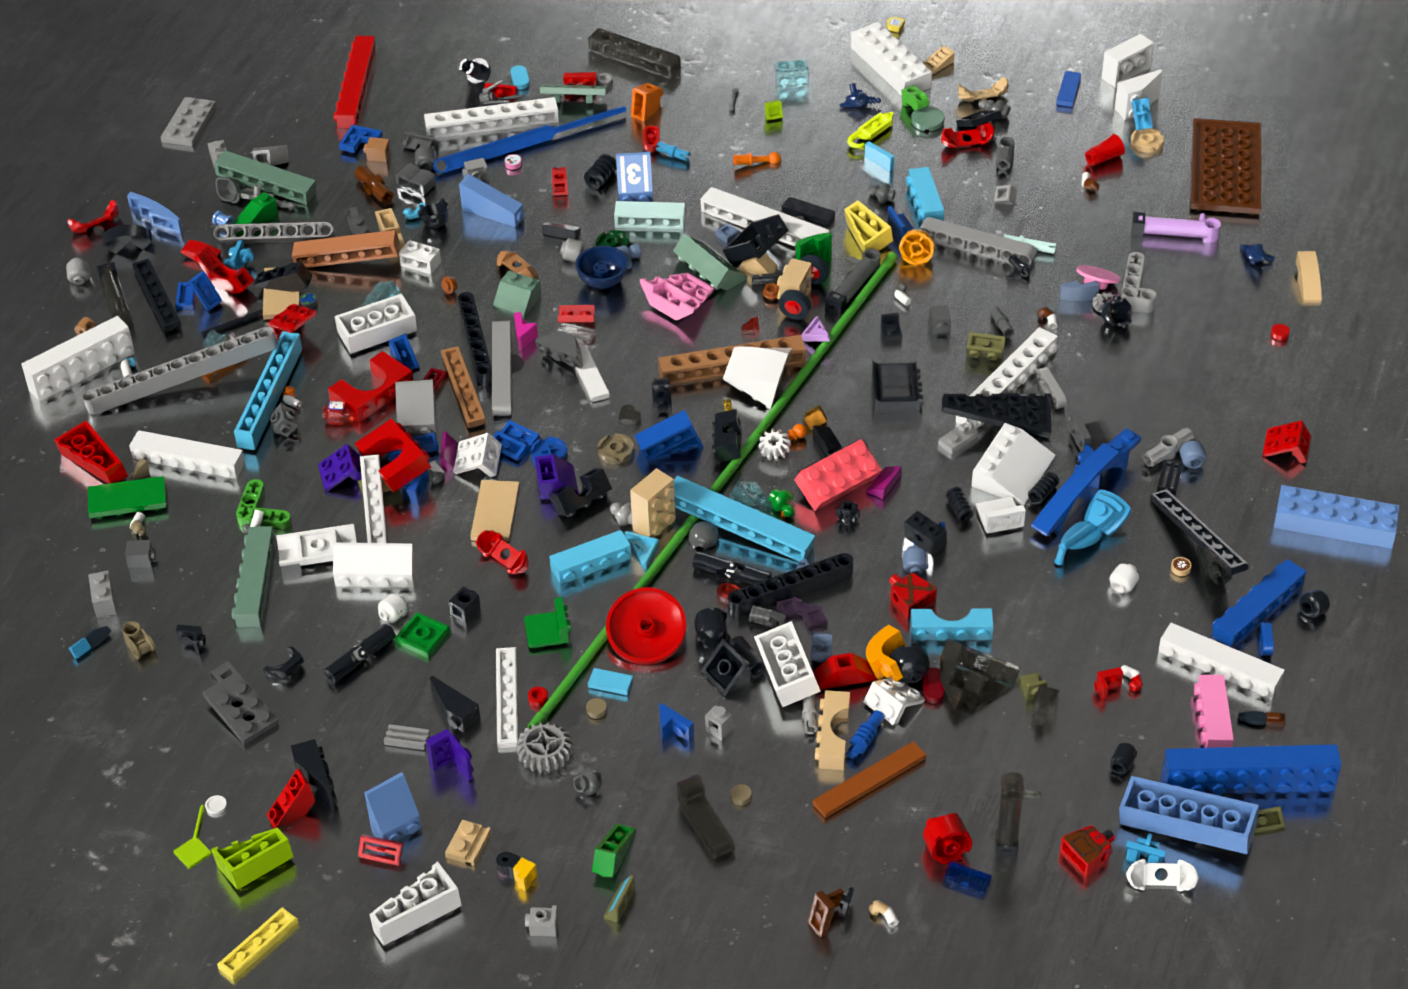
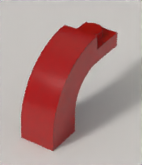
[194,246,255,294]

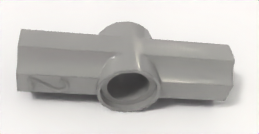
[1141,428,1195,467]

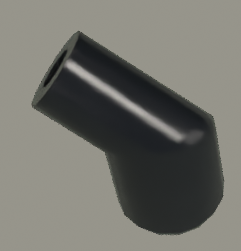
[1008,254,1032,277]

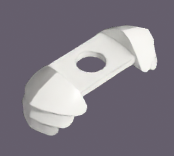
[1126,859,1198,891]

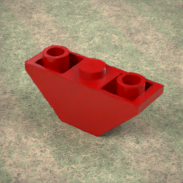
[813,653,876,690]
[266,768,315,829]

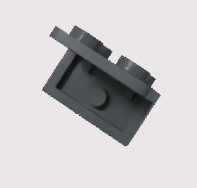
[1068,412,1115,452]

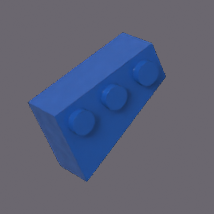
[635,410,704,461]

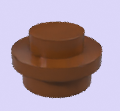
[441,276,458,294]
[763,283,779,299]

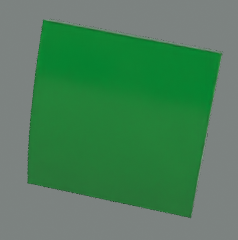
[796,233,832,263]

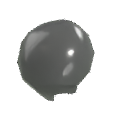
[688,522,719,550]

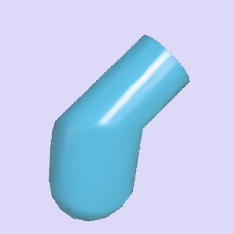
[403,203,426,220]

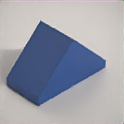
[388,333,420,370]

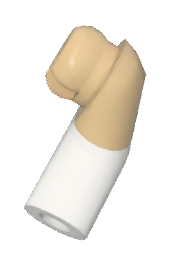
[869,900,899,927]

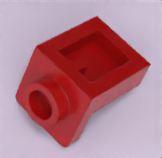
[1094,667,1123,700]

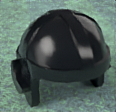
[418,198,449,229]
[1101,295,1132,328]

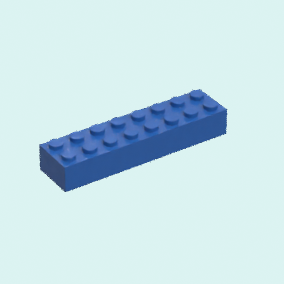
[1161,744,1342,795]

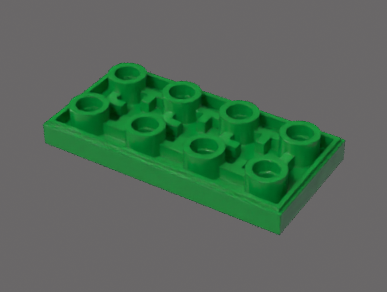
[88,476,167,518]

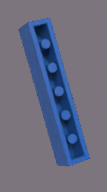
[1212,559,1307,648]

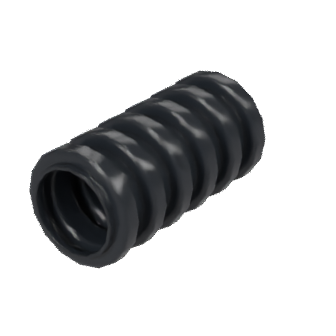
[1028,471,1059,504]
[946,487,974,522]

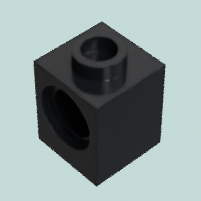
[448,586,481,623]

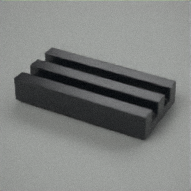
[1157,460,1183,495]

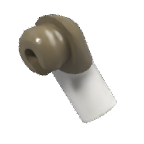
[130,512,147,536]

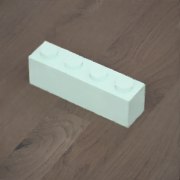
[614,201,685,230]

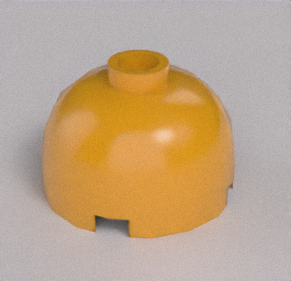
[899,229,935,265]

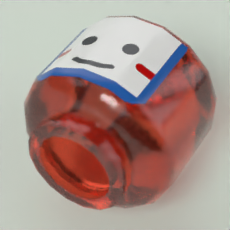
[323,401,350,426]

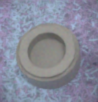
[597,73,613,88]

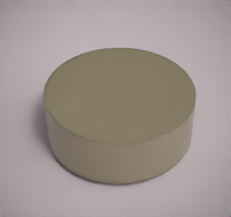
[586,698,607,719]
[730,784,752,806]

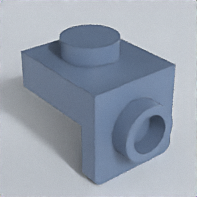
[811,632,833,663]

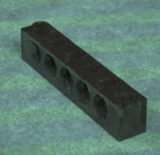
[588,28,681,79]

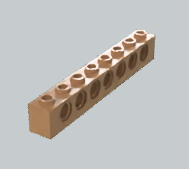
[658,335,806,384]

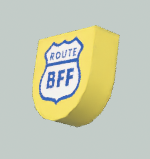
[886,17,905,33]

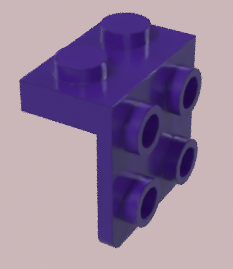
[426,729,474,781]

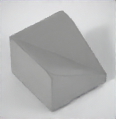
[994,185,1017,205]

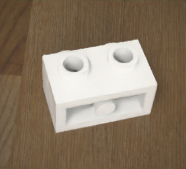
[399,240,441,275]

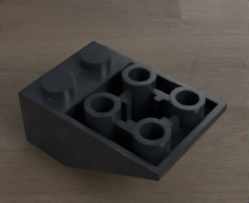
[291,739,337,813]

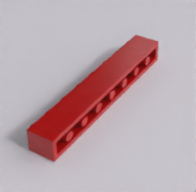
[334,36,376,129]

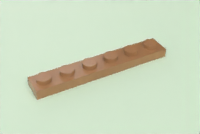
[441,346,486,428]

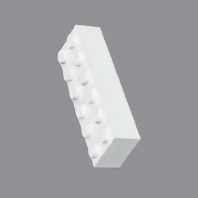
[851,22,932,96]
[21,316,135,402]

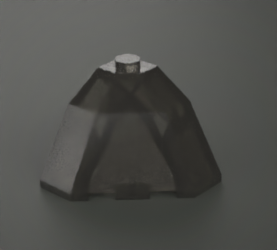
[940,639,1021,714]

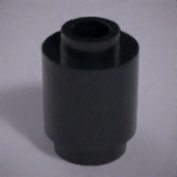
[1110,743,1137,775]

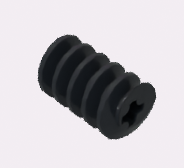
[584,154,617,189]

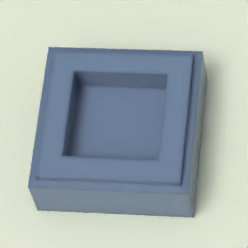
[715,223,740,243]

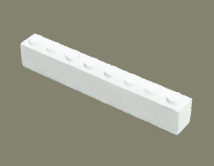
[700,187,830,246]

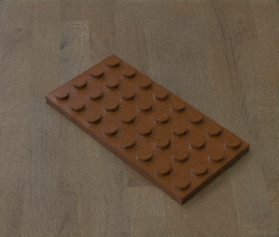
[1190,118,1261,214]

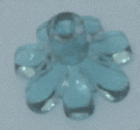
[203,330,226,348]

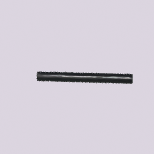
[201,309,263,338]

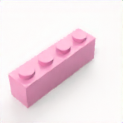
[1194,675,1234,748]

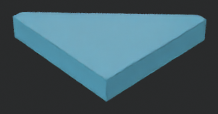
[625,531,659,569]

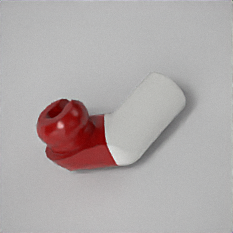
[1121,665,1143,692]

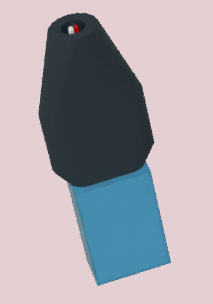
[69,626,111,658]

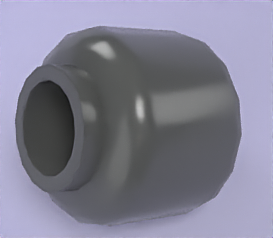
[415,146,437,171]

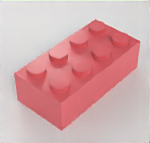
[794,439,882,511]

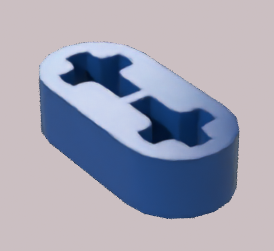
[1259,622,1274,656]

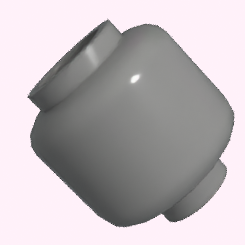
[560,238,586,263]
[66,258,90,285]

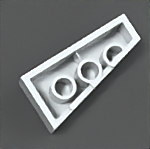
[369,862,462,946]

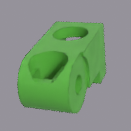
[901,85,929,110]

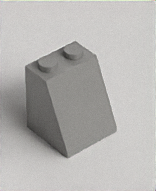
[395,380,436,437]

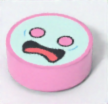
[505,154,522,170]

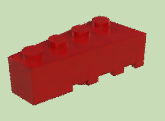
[54,420,128,484]

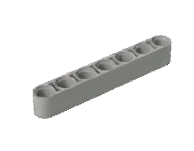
[919,217,1037,265]
[214,222,336,244]
[492,320,512,417]

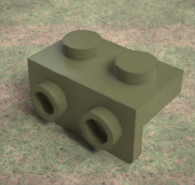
[966,332,1006,360]

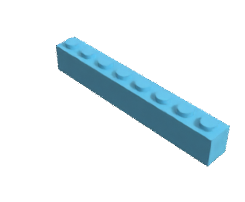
[234,331,302,450]
[674,476,815,562]

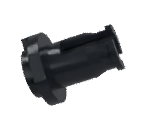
[459,58,491,84]

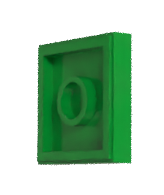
[394,612,451,658]

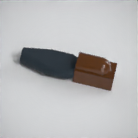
[1238,711,1286,728]

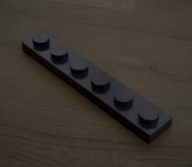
[132,258,182,332]

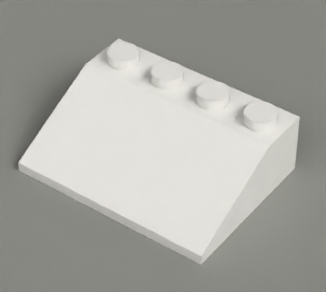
[972,423,1055,506]

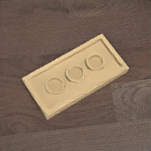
[263,267,300,320]
[470,480,520,542]

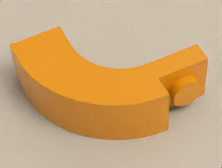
[866,625,906,682]

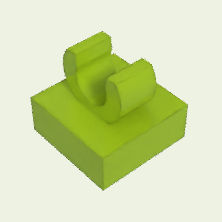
[764,100,783,120]

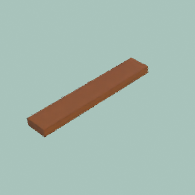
[813,741,926,818]

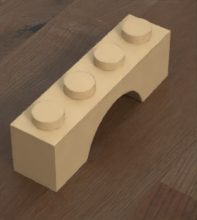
[815,690,850,770]

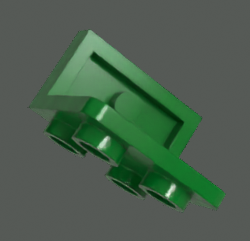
[524,597,572,648]

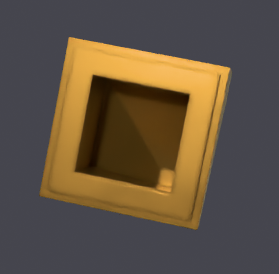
[804,405,827,430]

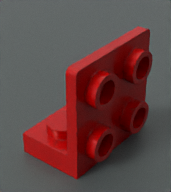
[268,304,317,341]
[1263,420,1311,464]

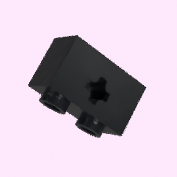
[904,510,947,557]

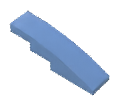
[127,192,183,234]

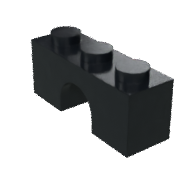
[712,409,742,462]
[549,468,612,517]

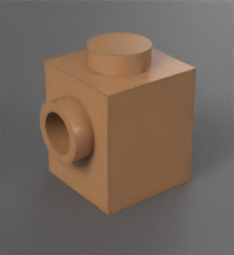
[364,137,391,163]

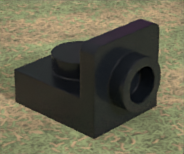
[881,313,902,342]
[176,625,206,654]

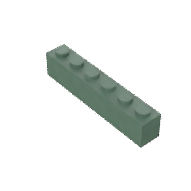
[215,150,316,205]
[232,526,275,628]

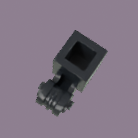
[651,377,672,412]

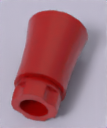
[1085,134,1125,166]

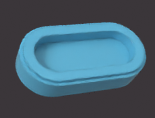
[510,65,530,90]

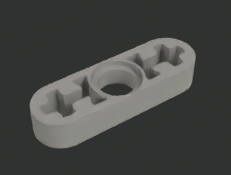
[1036,367,1067,409]

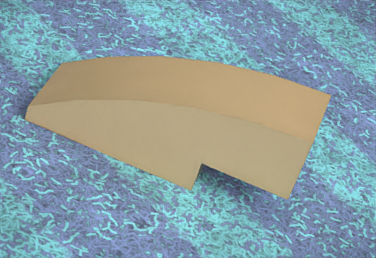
[375,208,405,255]
[1296,251,1322,303]

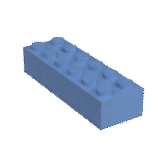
[1274,485,1399,549]
[1119,776,1259,854]

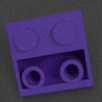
[534,454,579,500]

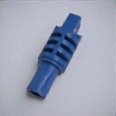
[846,710,885,759]

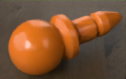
[775,424,807,445]

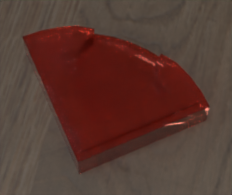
[741,317,759,335]

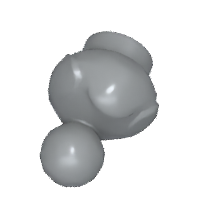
[610,502,632,526]

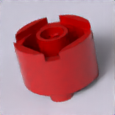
[923,813,973,864]

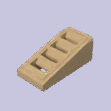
[923,46,955,75]

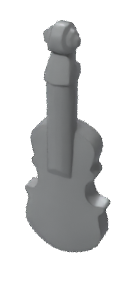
[239,184,295,210]

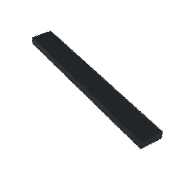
[1150,489,1249,575]

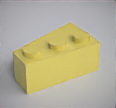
[844,200,893,253]

